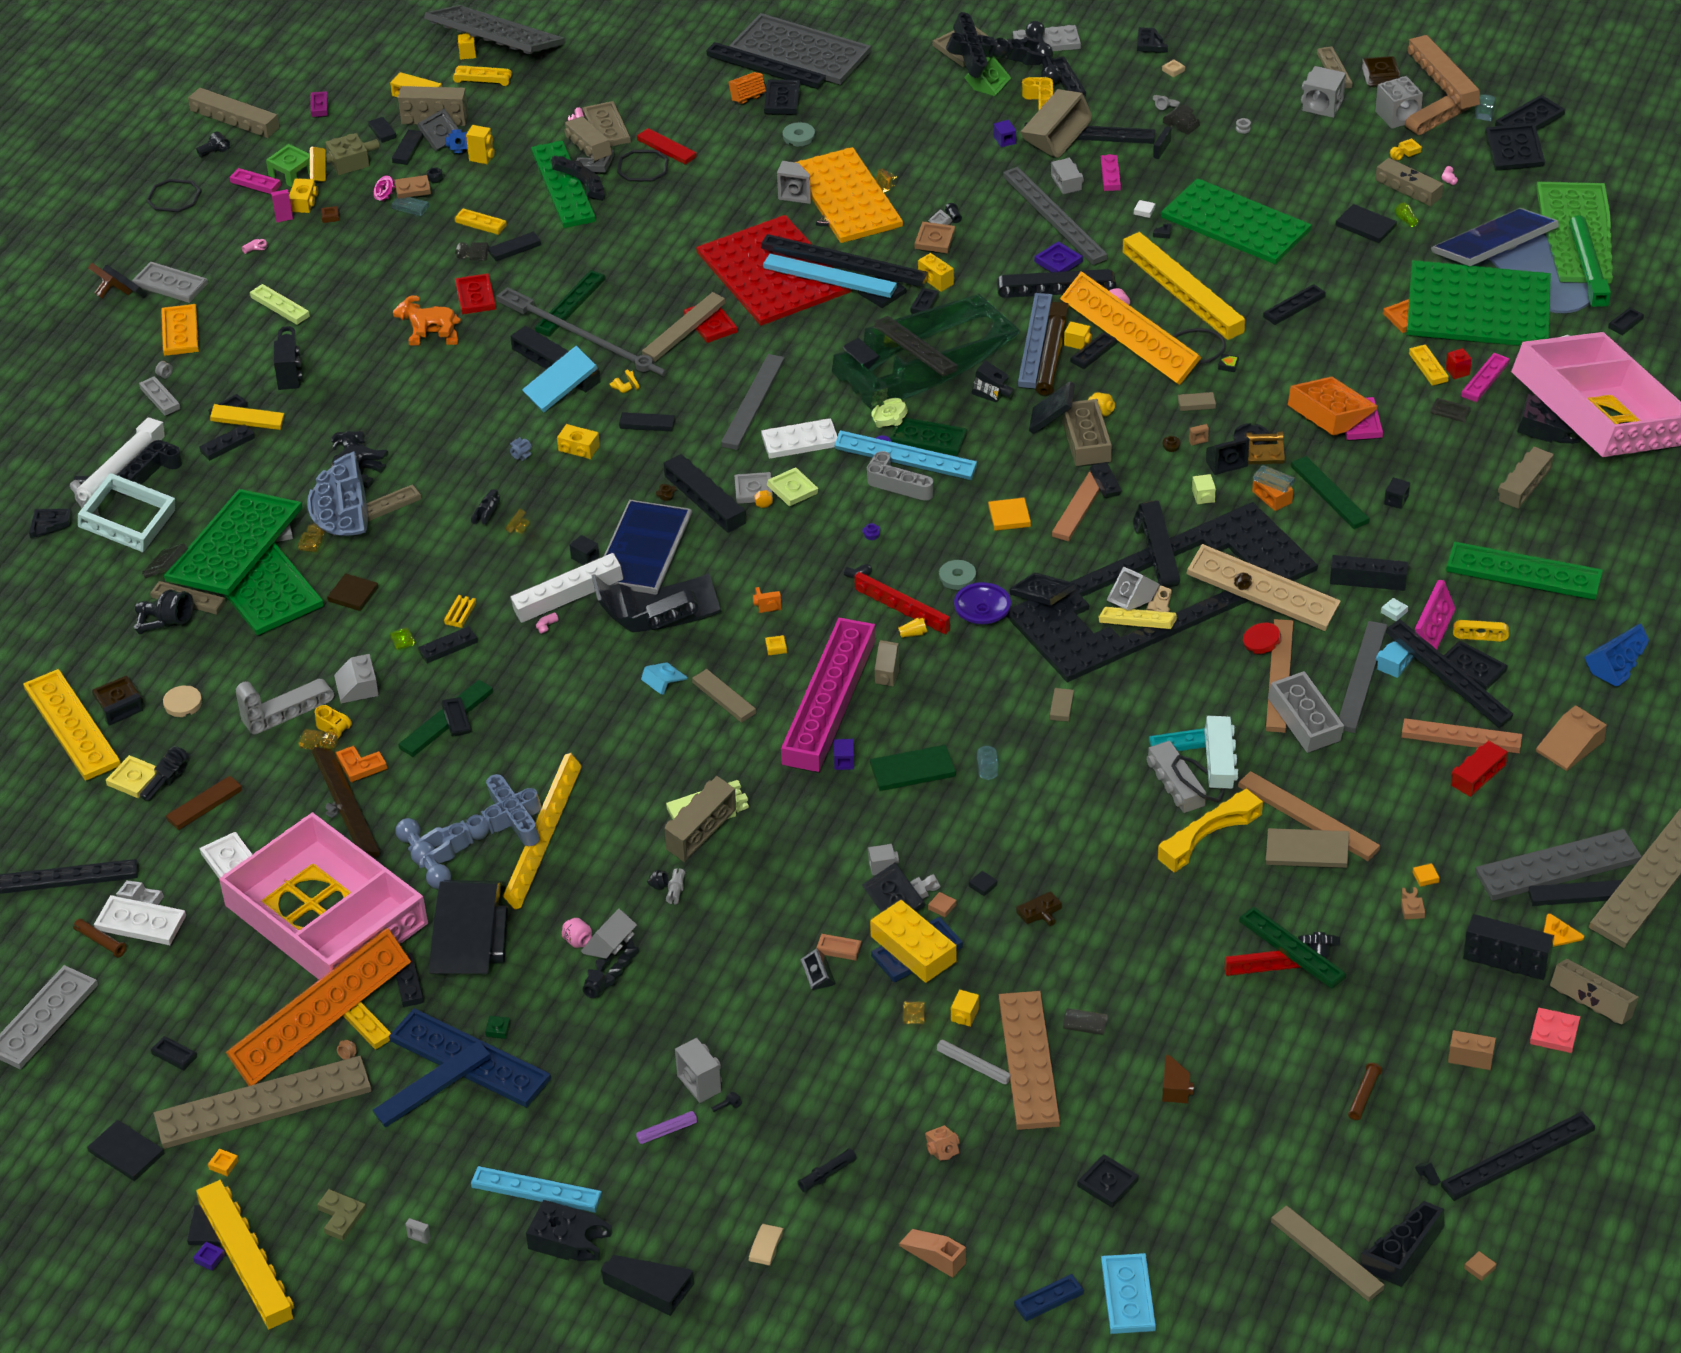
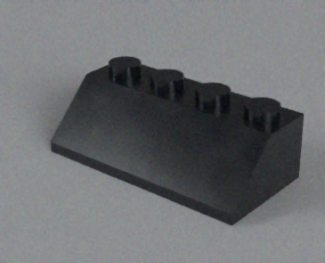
[1330,555,1408,591]

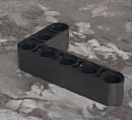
[1133,500,1180,587]

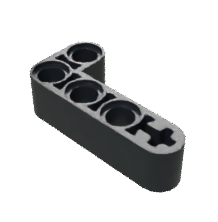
[117,440,182,495]

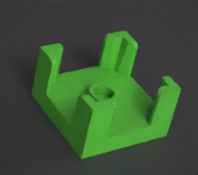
[266,144,310,187]

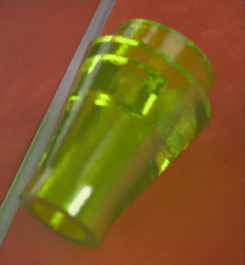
[1395,202,1418,227]

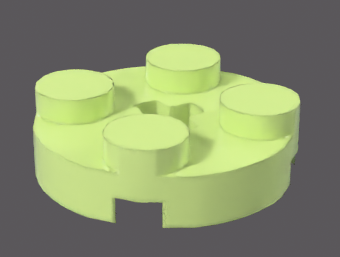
[872,398,908,428]

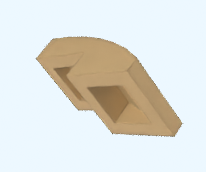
[749,1224,783,1265]

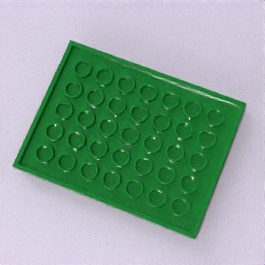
[1406,260,1551,346]

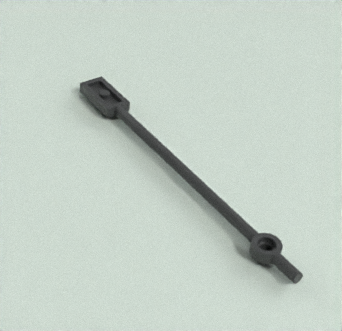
[496,287,667,377]

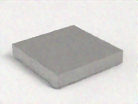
[734,472,773,504]

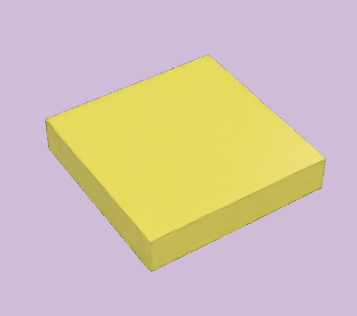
[106,755,156,798]

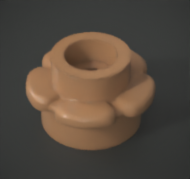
[337,1040,356,1060]

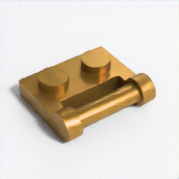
[1246,432,1285,464]

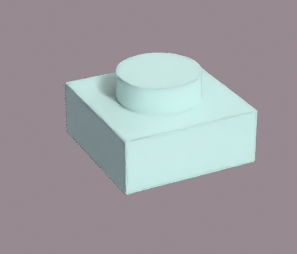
[1381,598,1408,621]

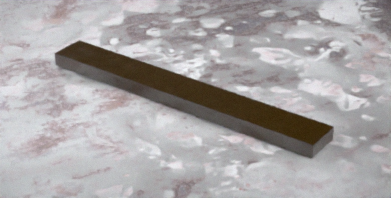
[312,747,380,858]

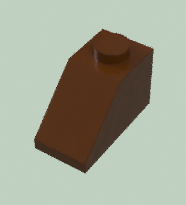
[1162,1055,1194,1104]

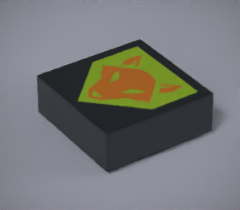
[1218,354,1239,372]

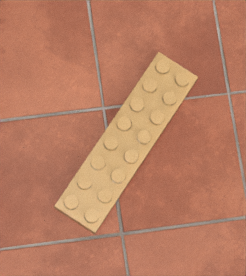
[1187,544,1341,631]

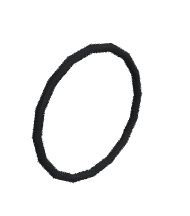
[1173,328,1226,365]

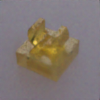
[875,169,896,192]
[505,508,530,534]

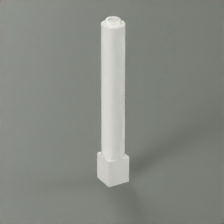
[77,418,165,502]

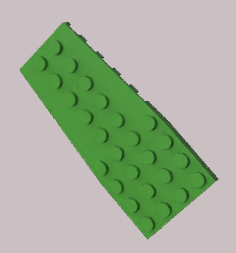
[1536,182,1613,283]

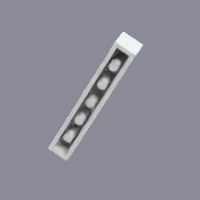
[511,553,623,623]

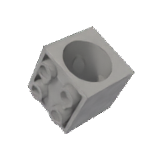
[1301,66,1346,118]
[1375,76,1423,129]

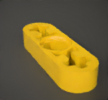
[1453,620,1509,641]

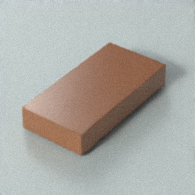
[817,934,861,961]

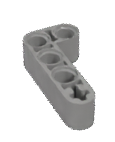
[867,451,933,500]

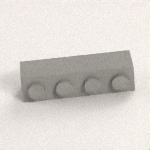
[1147,741,1206,813]

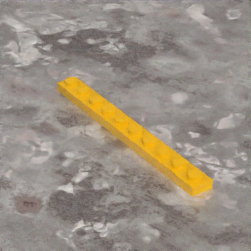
[503,753,582,909]

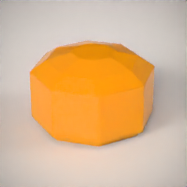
[754,490,773,508]

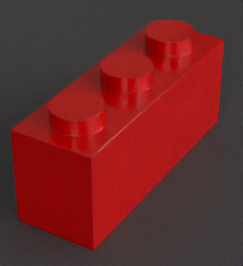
[1451,740,1508,797]

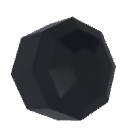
[427,167,443,183]

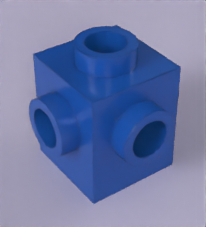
[445,129,468,153]

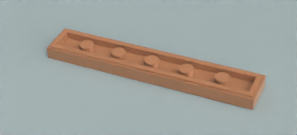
[1052,472,1100,541]

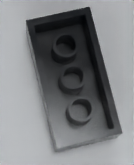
[1463,914,1555,980]

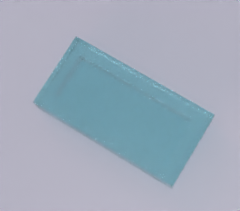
[391,197,429,216]
[1253,465,1295,493]

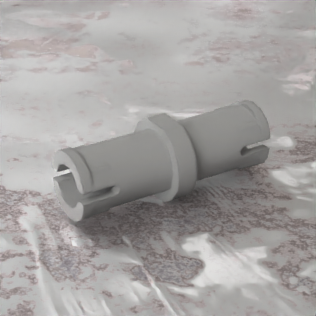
[666,868,686,904]

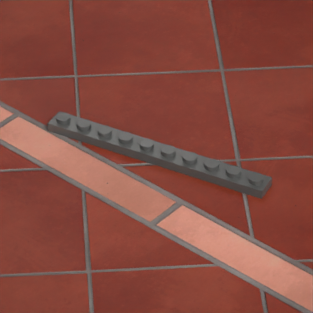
[1003,167,1108,265]

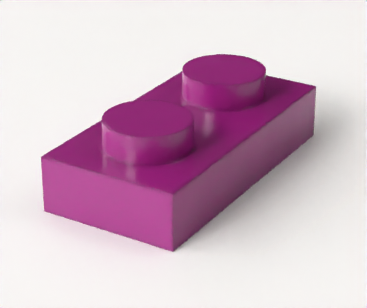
[311,91,328,117]

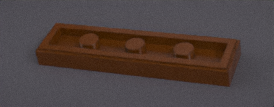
[166,776,242,830]

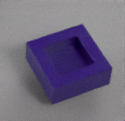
[193,1242,225,1271]

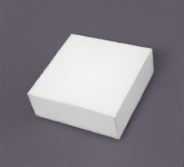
[1134,200,1155,218]

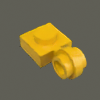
[1390,138,1422,160]

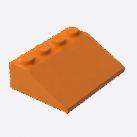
[1288,377,1378,435]

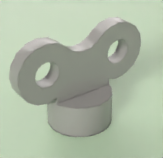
[1153,95,1180,110]

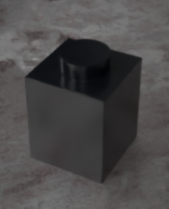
[569,535,600,565]

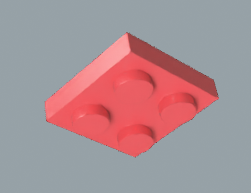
[1530,1008,1580,1053]

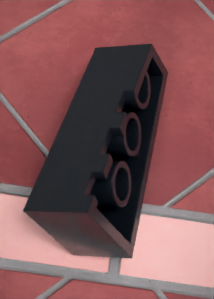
[1361,1201,1445,1287]

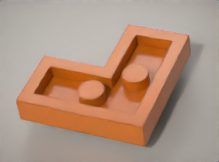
[336,746,387,782]

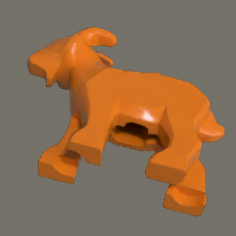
[393,296,461,345]

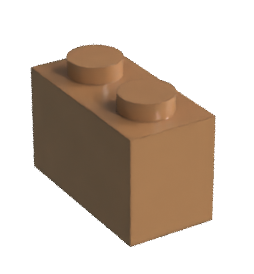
[1448,1030,1496,1070]

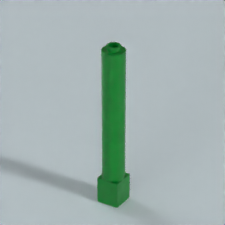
[1569,215,1611,307]

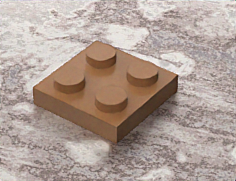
[915,222,956,253]

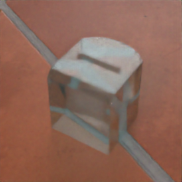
[1475,95,1496,121]

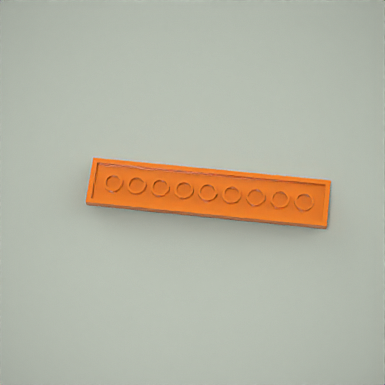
[225,928,411,1086]

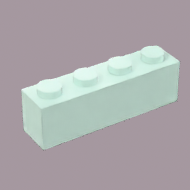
[1205,716,1238,788]

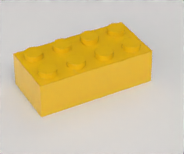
[870,900,957,983]

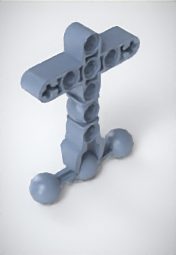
[396,774,541,889]

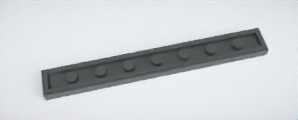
[721,354,785,450]
[1339,621,1387,733]

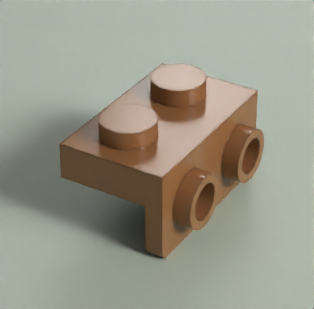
[394,175,431,199]

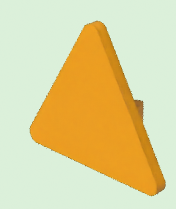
[1544,914,1584,947]

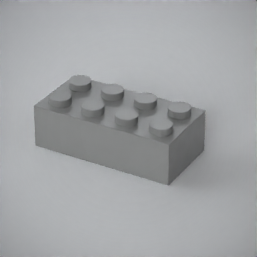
[1268,671,1344,753]

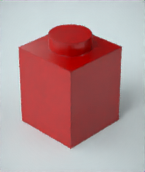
[1446,348,1472,380]

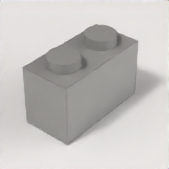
[1051,158,1084,194]

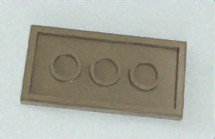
[582,101,631,147]
[1266,828,1349,868]

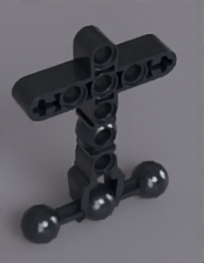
[946,12,1061,85]

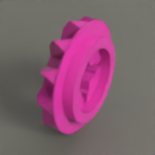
[373,176,395,201]

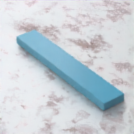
[471,1166,602,1213]

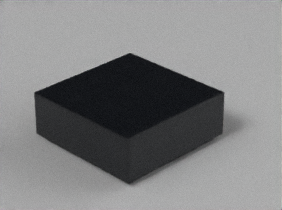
[969,871,997,896]

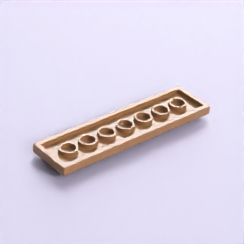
[999,991,1060,1130]

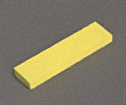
[1099,607,1177,629]

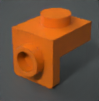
[753,587,781,613]

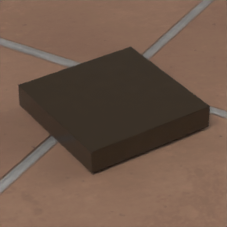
[327,573,379,611]
[92,676,143,709]

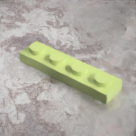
[250,284,310,325]

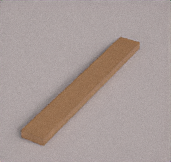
[1266,619,1293,733]
[1238,771,1380,861]

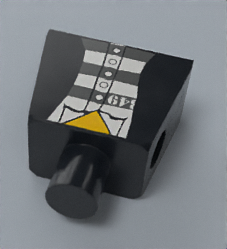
[972,360,1015,402]

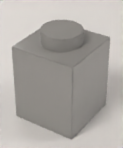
[868,844,899,876]

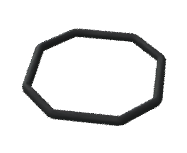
[617,150,669,181]
[146,179,201,212]
[1171,755,1225,802]

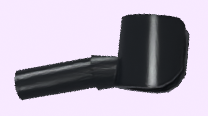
[711,1092,742,1112]

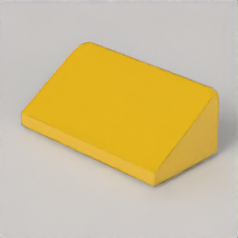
[310,147,326,182]

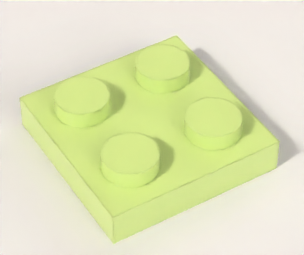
[767,467,818,506]

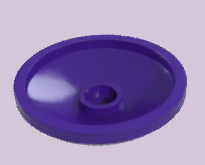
[954,582,1011,624]

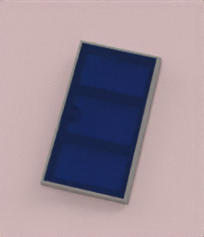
[1431,208,1559,266]
[604,500,692,594]

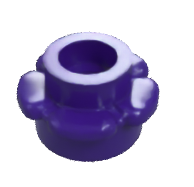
[862,523,881,540]

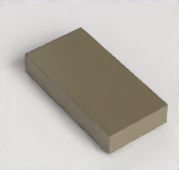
[1178,392,1216,411]
[1050,688,1074,722]

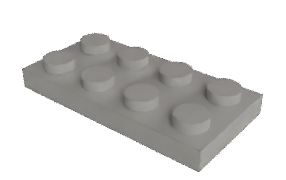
[1013,25,1081,51]

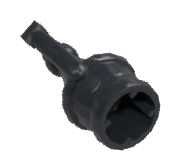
[134,589,193,634]

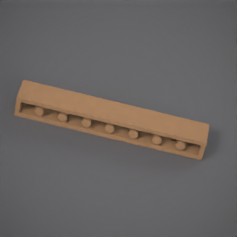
[1407,35,1480,109]

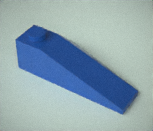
[1584,624,1649,686]

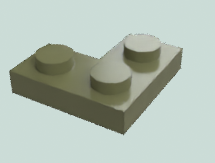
[317,1189,367,1241]

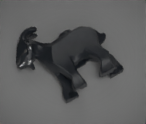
[331,431,389,489]

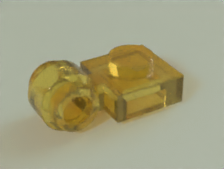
[298,523,324,552]
[299,729,338,750]

